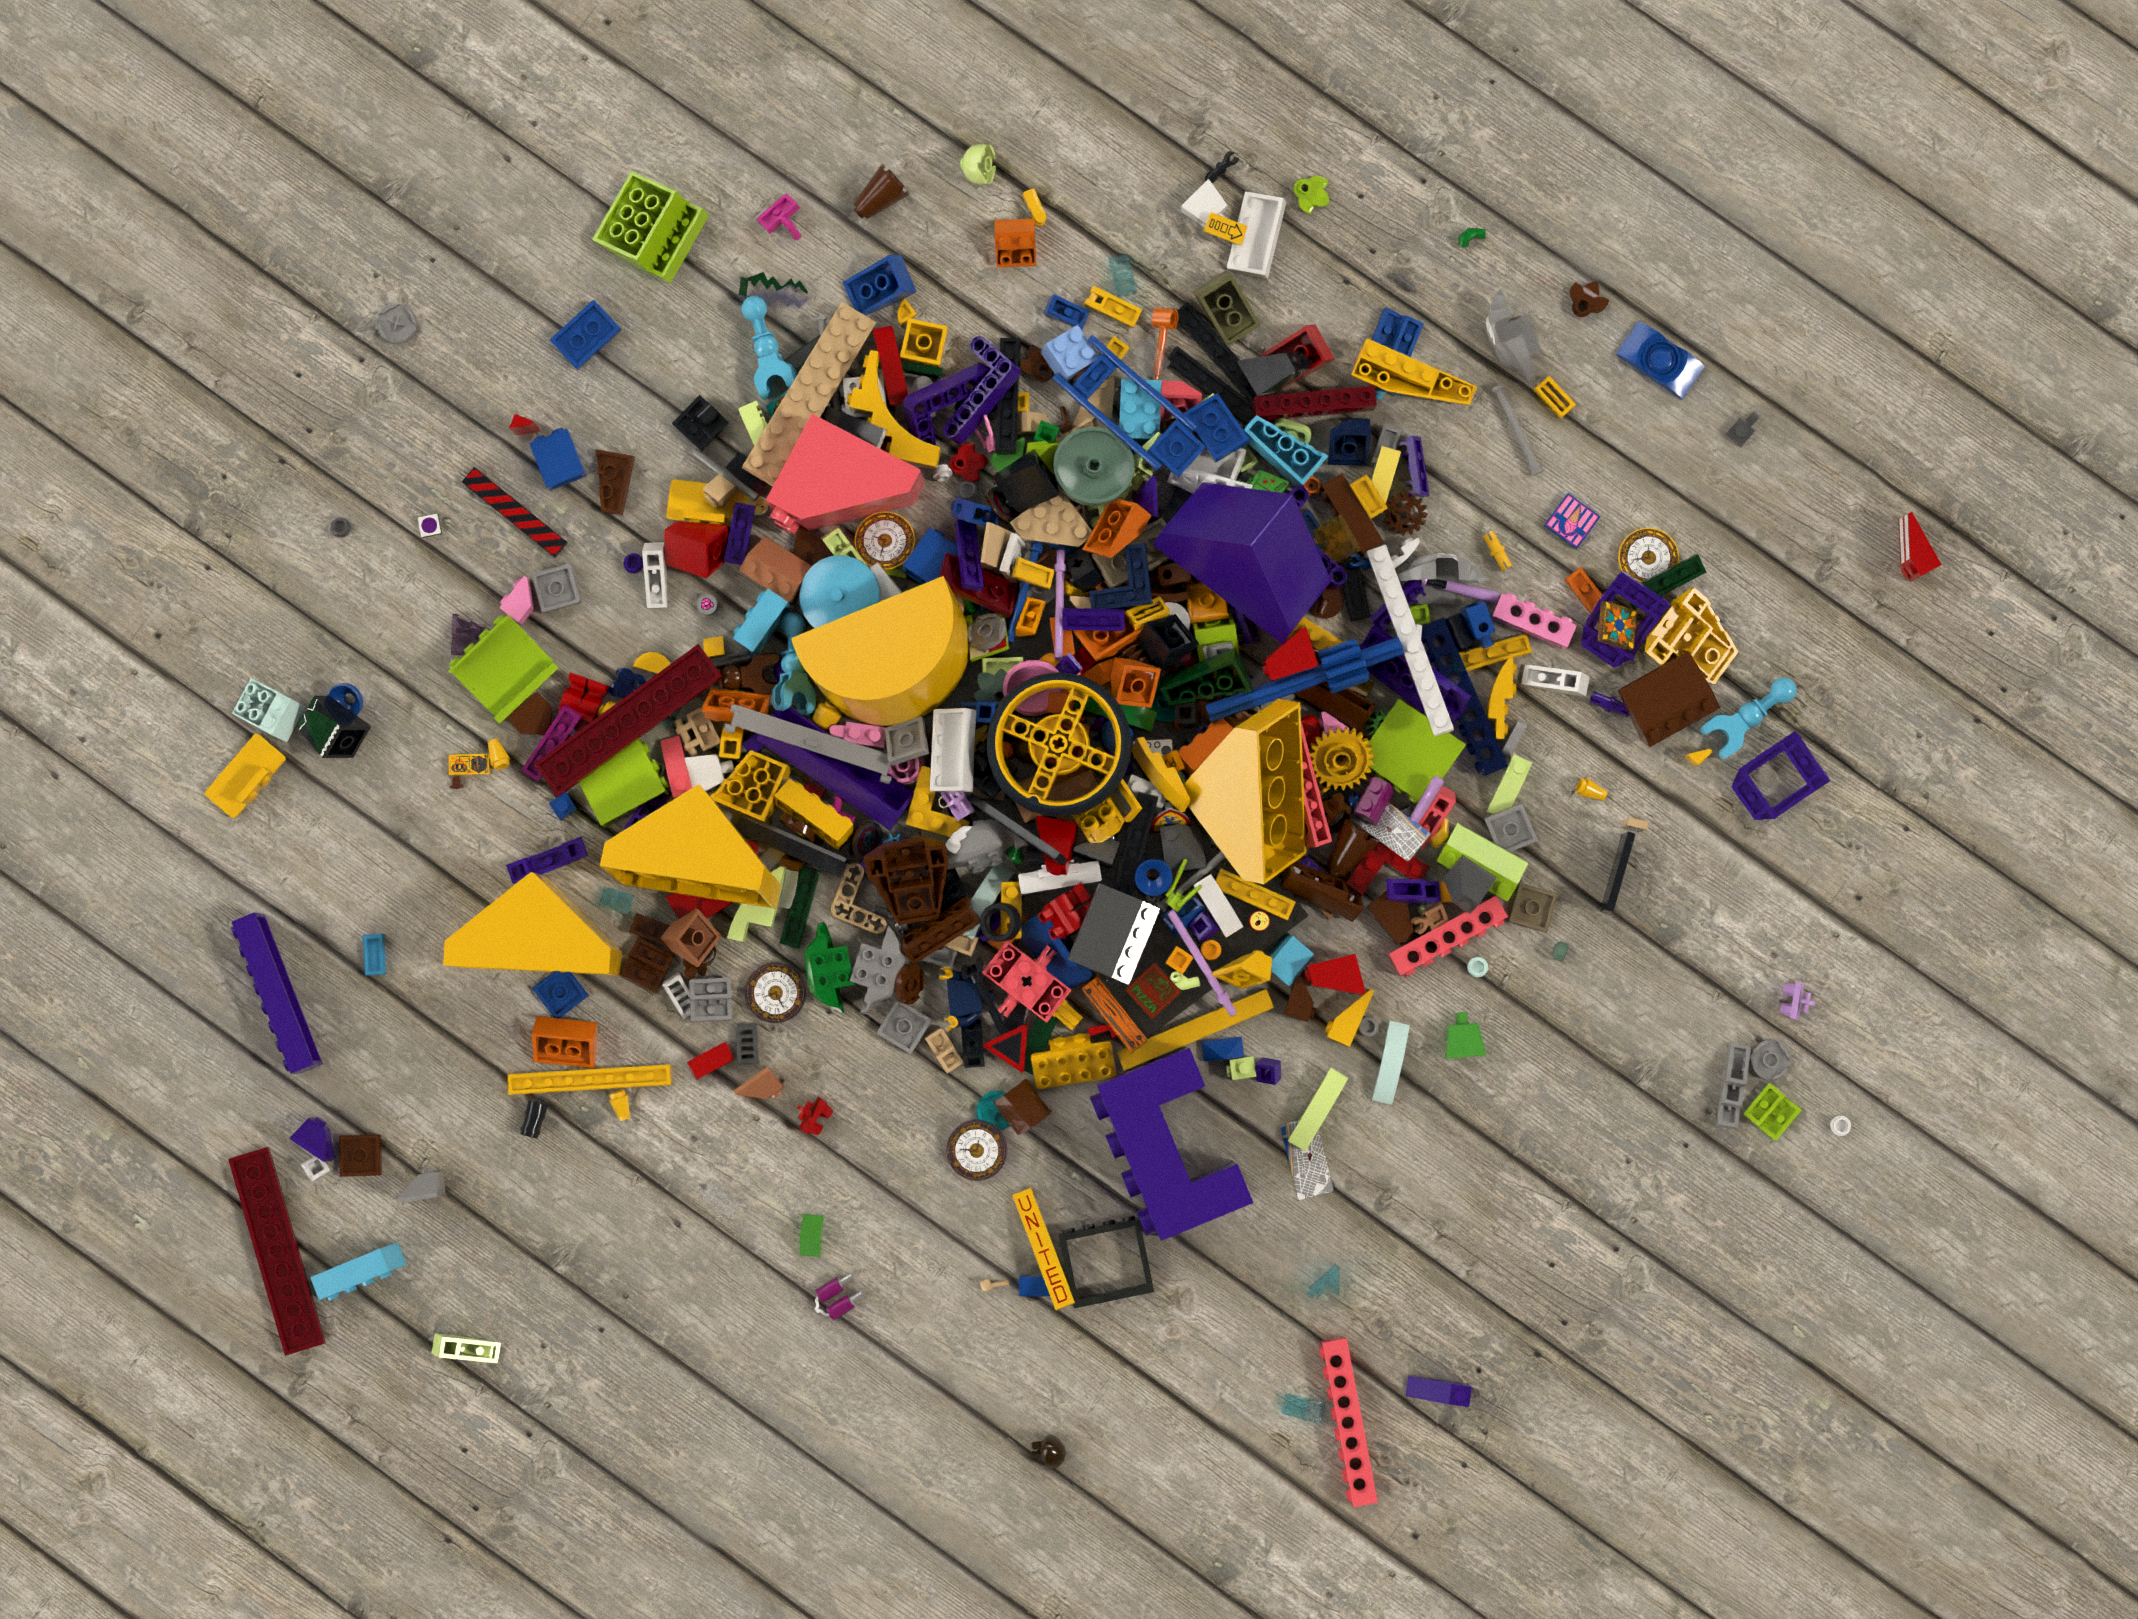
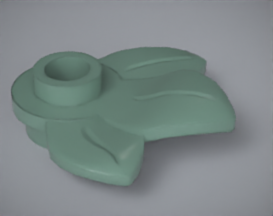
[974,669,1007,704]

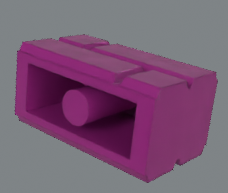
[1354,776,1394,826]

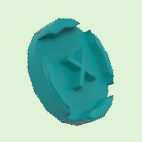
[976,1090,1010,1131]

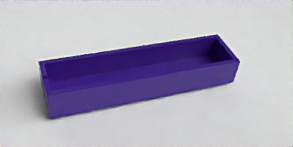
[756,707,914,831]
[231,912,323,1074]

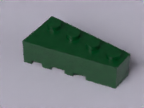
[1160,648,1252,706]

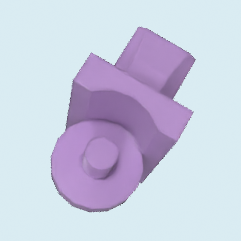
[940,792,975,821]
[1780,982,1816,1020]

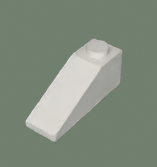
[642,542,668,608]
[1521,664,1590,696]

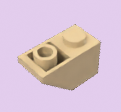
[702,474,738,508]

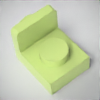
[1226,1056,1256,1080]

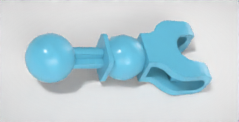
[741,296,798,400]
[772,612,816,715]
[1699,677,1797,759]

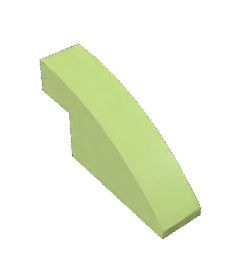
[727,866,786,942]

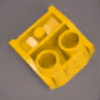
[1072,797,1125,843]

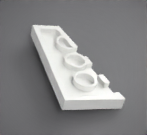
[1167,468,1253,493]

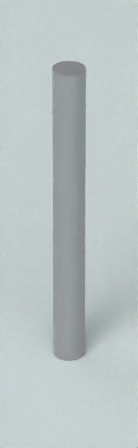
[692,449,759,501]

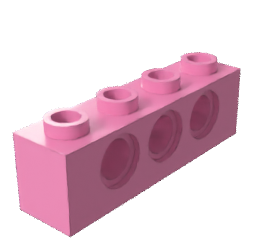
[1491,593,1577,650]

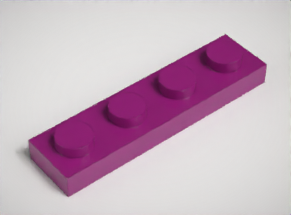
[522,704,583,781]

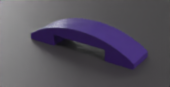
[506,837,588,884]

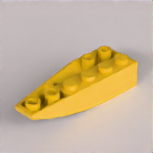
[1351,338,1477,406]

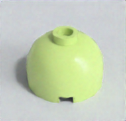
[960,144,996,185]

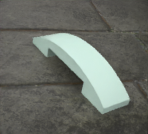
[963,865,1015,940]
[1372,1021,1410,1105]

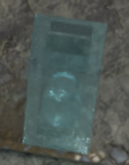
[598,886,634,915]
[1306,1263,1340,1298]
[1281,1393,1326,1423]

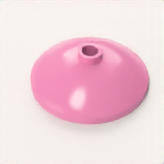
[1003,660,1064,716]

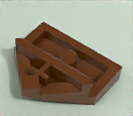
[507,691,553,736]

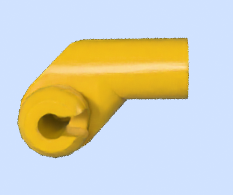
[1430,818,1449,848]

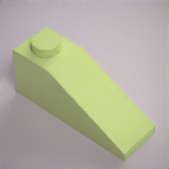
[1486,755,1532,814]
[431,1333,501,1363]

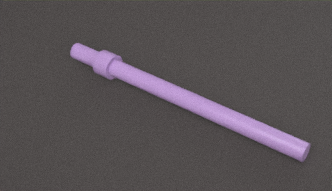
[1054,550,1066,661]
[1167,909,1237,1017]

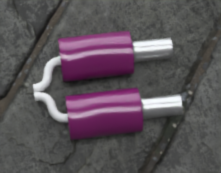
[814,1273,865,1320]

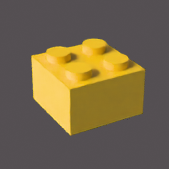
[900,318,948,368]

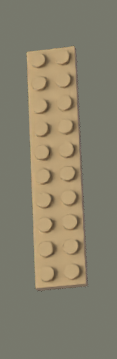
[742,302,876,486]

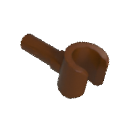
[1059,406,1072,435]

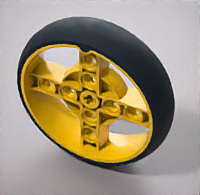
[987,672,1131,817]

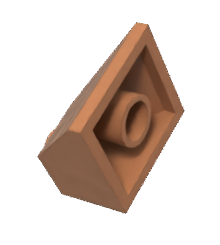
[661,909,722,967]
[733,1067,784,1099]

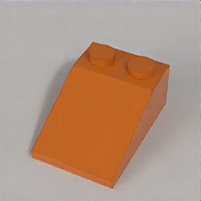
[1082,499,1152,558]
[1073,607,1144,661]

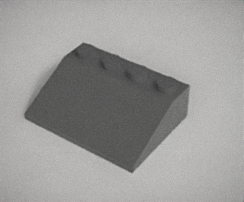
[1068,883,1160,985]

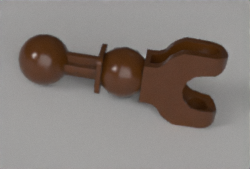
[713,653,780,695]

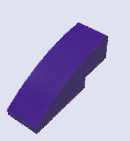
[1386,879,1441,905]

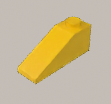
[1325,989,1374,1047]

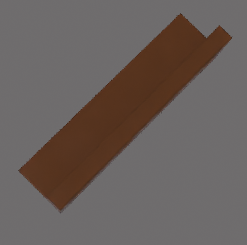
[901,896,980,964]

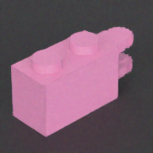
[829,722,886,750]

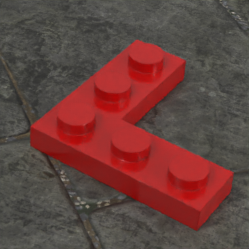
[1346,839,1430,895]

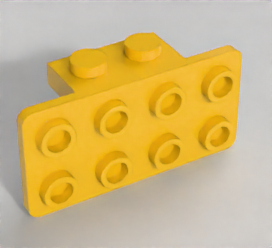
[666,479,750,527]
[205,734,286,818]
[1031,1033,1116,1090]

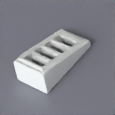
[662,972,690,1019]

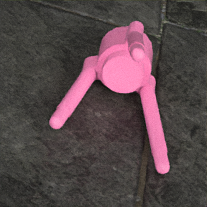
[967,409,997,453]

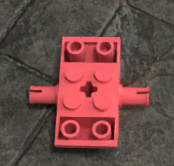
[982,941,1072,1023]

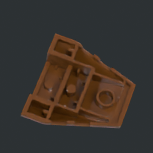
[864,836,949,925]

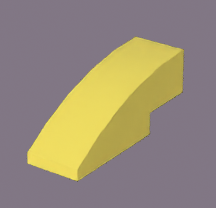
[1371,446,1401,513]

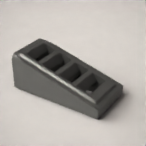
[736,1023,760,1065]

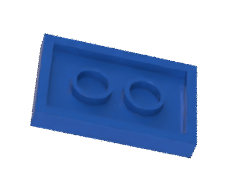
[550,300,622,370]
[1183,393,1250,463]

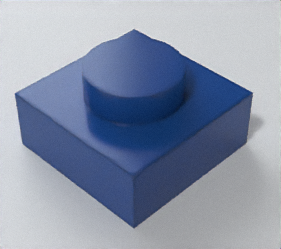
[549,792,578,821]

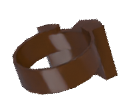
[1322,793,1352,833]
[682,946,716,980]

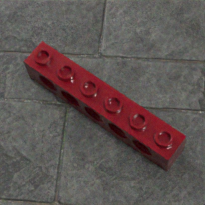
[1252,386,1377,421]

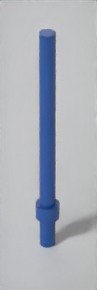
[1007,541,1043,644]

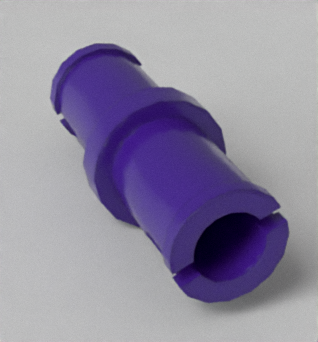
[1589,691,1629,717]

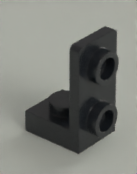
[961,1019,985,1068]

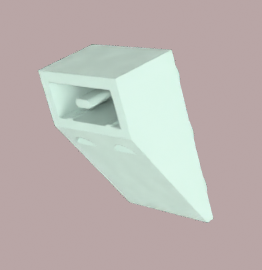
[232,678,306,742]

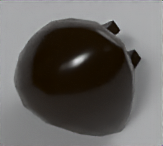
[1012,731,1045,764]
[1031,1434,1066,1469]

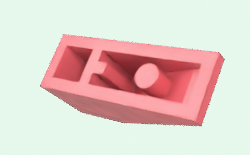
[660,735,692,798]
[1418,786,1456,850]

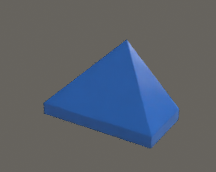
[1201,1037,1244,1062]

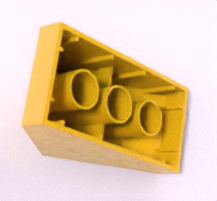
[1183,699,1306,884]
[600,785,781,909]
[443,872,622,975]

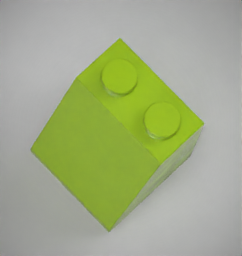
[1191,613,1240,662]

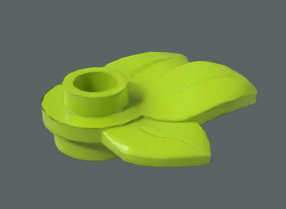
[1293,176,1329,214]

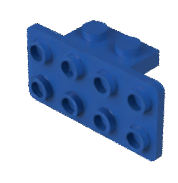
[1021,914,1093,989]

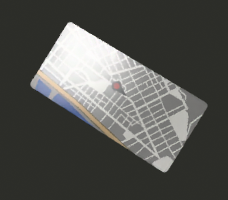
[1351,802,1430,861]
[1280,1120,1334,1200]

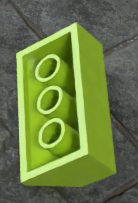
[1436,823,1528,902]

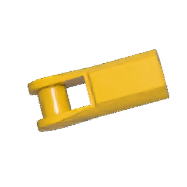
[1022,189,1046,227]

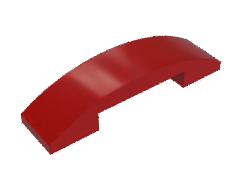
[872,325,908,406]

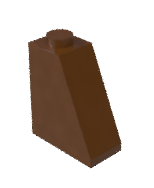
[1366,890,1414,945]

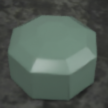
[1552,941,1569,962]

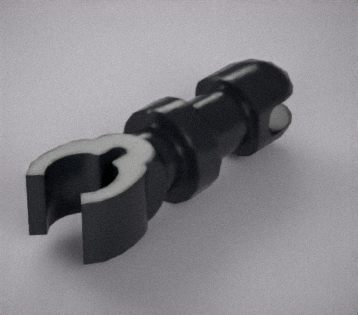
[1205,151,1239,183]

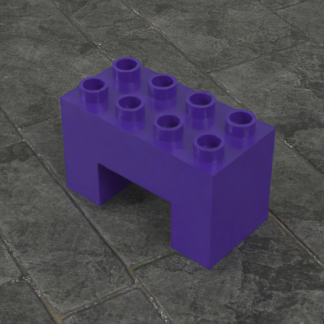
[1090,1048,1254,1241]

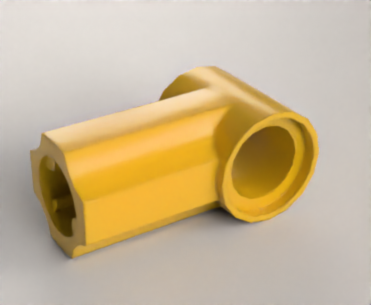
[1052,1000,1083,1030]

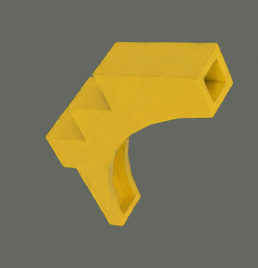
[847,350,941,470]

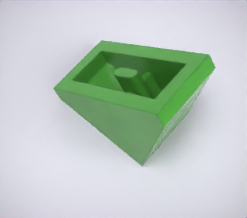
[800,1214,824,1257]

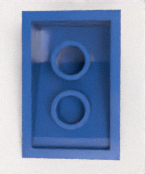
[843,255,917,316]

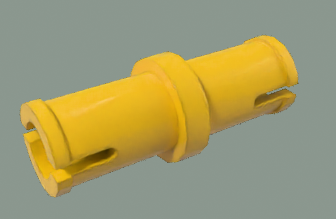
[1483,530,1513,572]

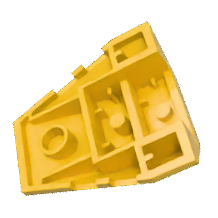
[1644,587,1738,684]

